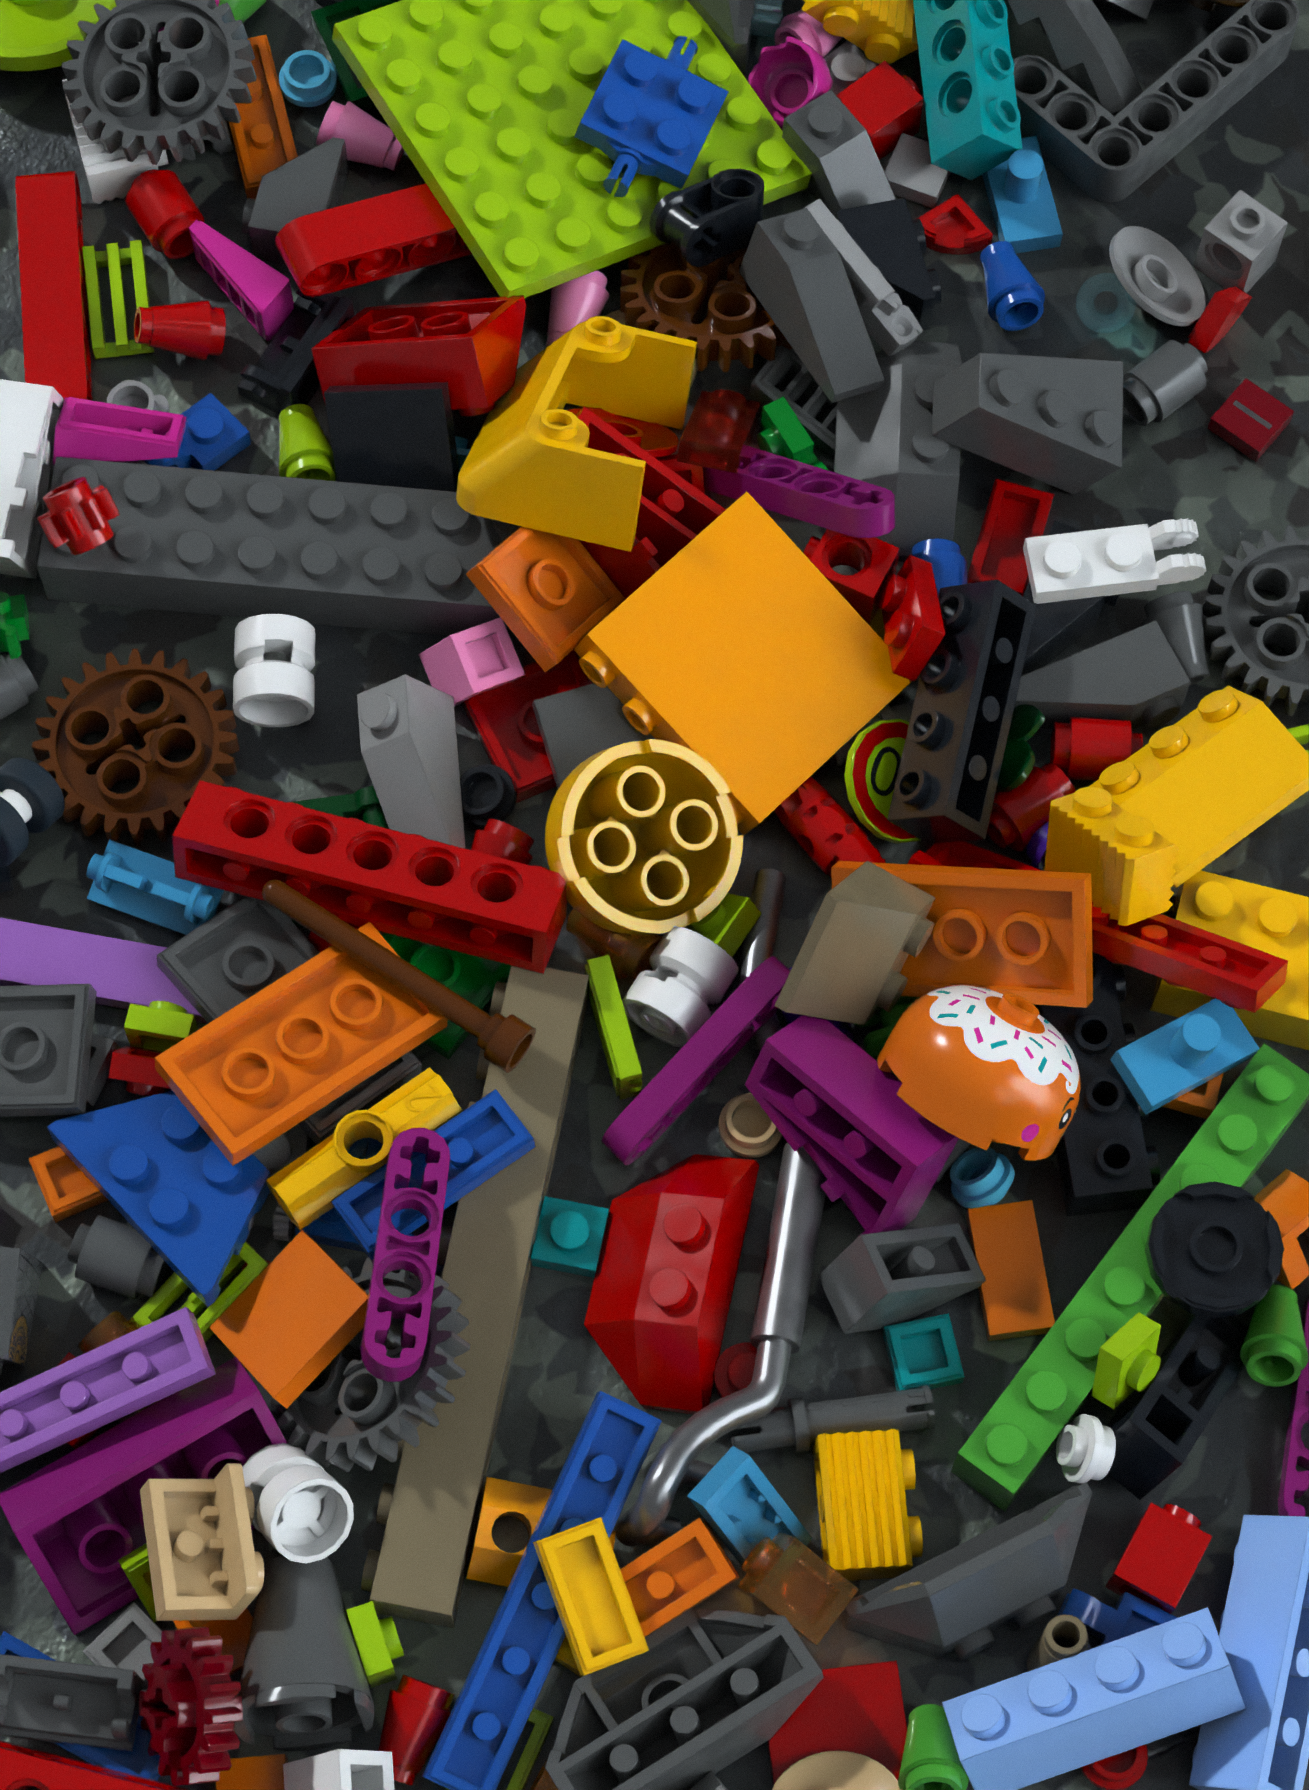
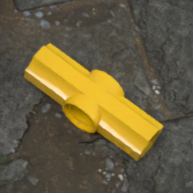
[266,1067,463,1230]

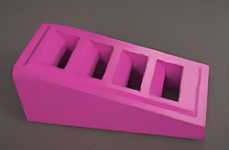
[189,220,294,341]
[53,397,187,465]

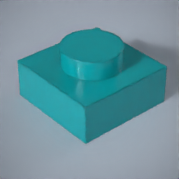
[531,1196,609,1278]

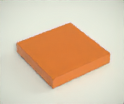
[466,526,626,672]
[209,1229,368,1409]

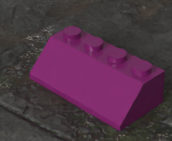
[0,1357,288,1635]

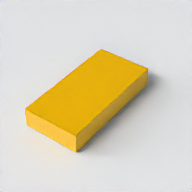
[533,1517,649,1676]

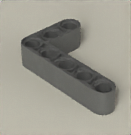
[1013,0,1300,203]

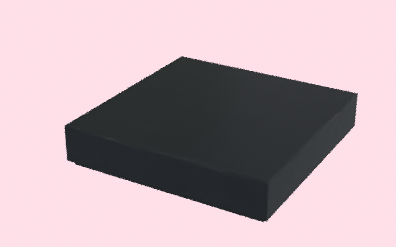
[324,382,460,492]

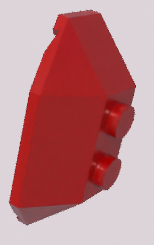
[584,1154,759,1415]

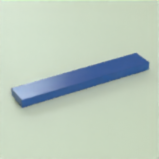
[422,1391,662,1790]

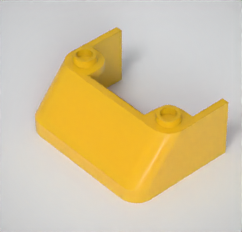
[456,316,697,552]

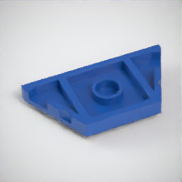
[47,1091,271,1308]

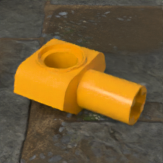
[466,1477,616,1587]

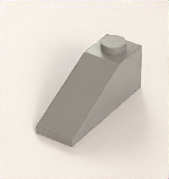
[357,674,466,849]

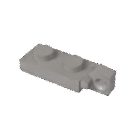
[804,199,923,356]

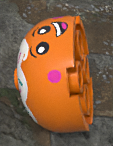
[877,985,1081,1161]

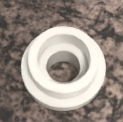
[1056,1414,1116,1484]

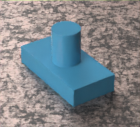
[982,136,1063,253]
[1110,998,1260,1115]
[687,1446,812,1589]

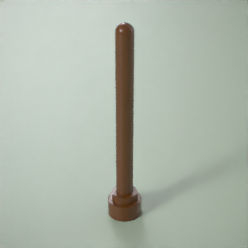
[262,879,536,1073]

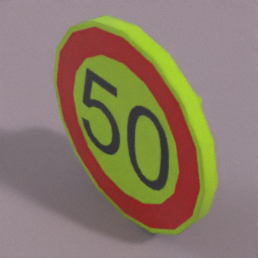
[844,719,921,844]

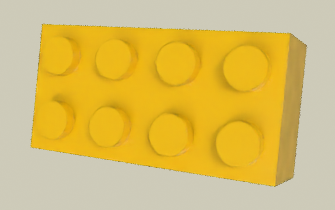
[1150,870,1309,1050]

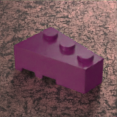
[745,1015,959,1235]

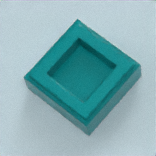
[882,1313,965,1391]

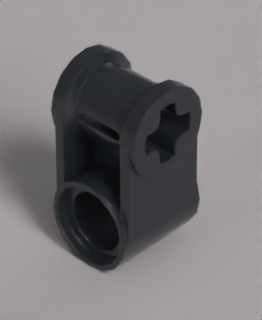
[649,169,764,267]

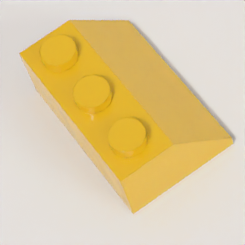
[1089,685,1309,888]

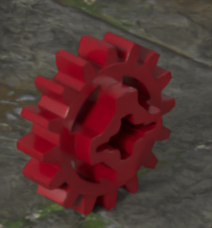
[138,1627,243,1786]

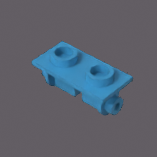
[86,839,224,935]

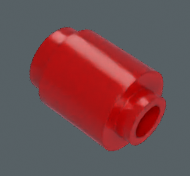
[125,169,204,259]
[1050,717,1143,781]
[987,763,1076,852]

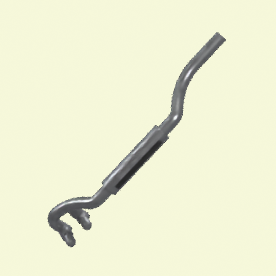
[614,869,827,1547]

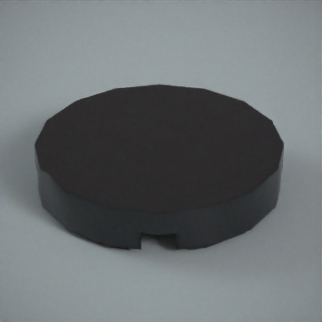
[1145,1181,1284,1319]

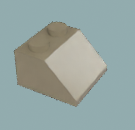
[775,861,935,1025]

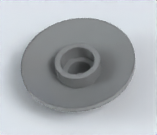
[1109,226,1206,326]

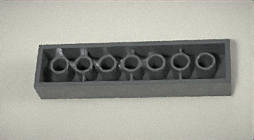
[37,457,520,642]

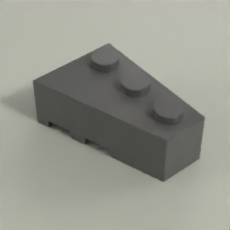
[932,353,1123,495]

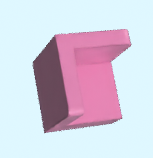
[418,617,525,707]

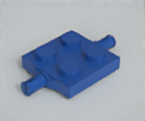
[574,36,729,197]

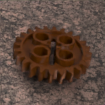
[620,242,792,372]
[32,648,240,846]

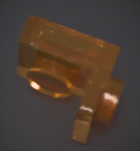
[738,1532,859,1646]

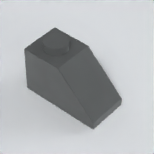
[782,90,895,217]
[242,137,349,264]
[818,1223,986,1334]

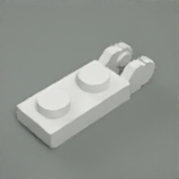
[1023,518,1207,604]

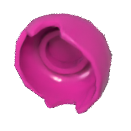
[748,36,833,131]

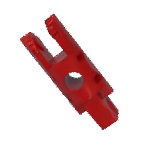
[774,776,886,878]

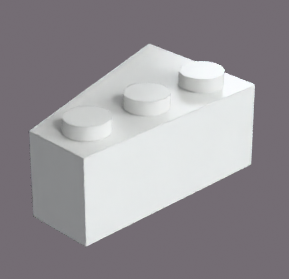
[0,379,65,579]

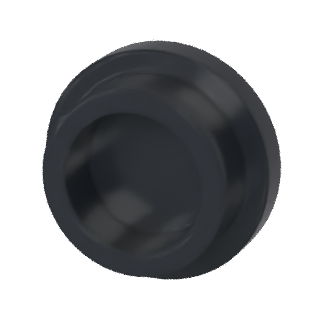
[460,764,517,828]

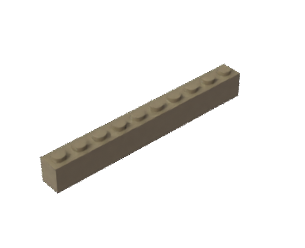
[361,966,589,1628]

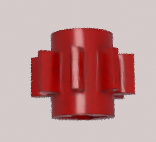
[37,477,120,555]

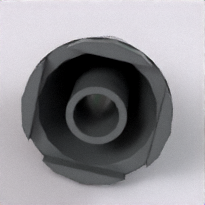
[234,1553,374,1751]

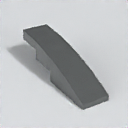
[1008,0,1143,114]

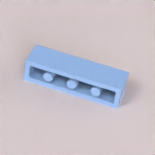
[1189,1515,1309,1790]
[942,1607,1246,1790]

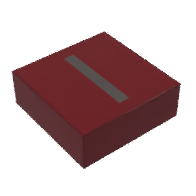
[1207,378,1294,462]

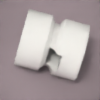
[233,614,316,727]
[622,926,739,1048]
[242,1443,354,1564]

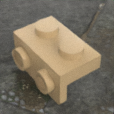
[140,1463,264,1621]

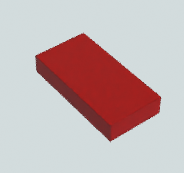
[967,479,1054,596]

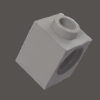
[1194,190,1288,293]

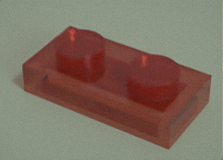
[677,389,761,474]

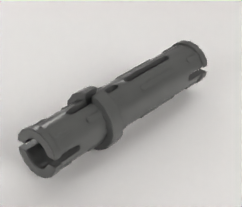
[730,1385,935,1452]

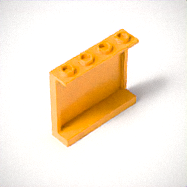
[574,491,912,836]

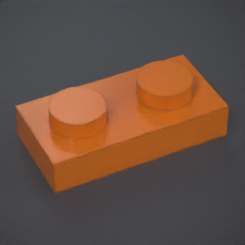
[620,1517,740,1637]

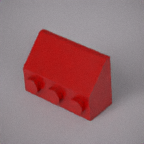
[311,295,526,416]

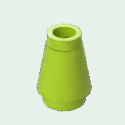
[278,404,336,481]

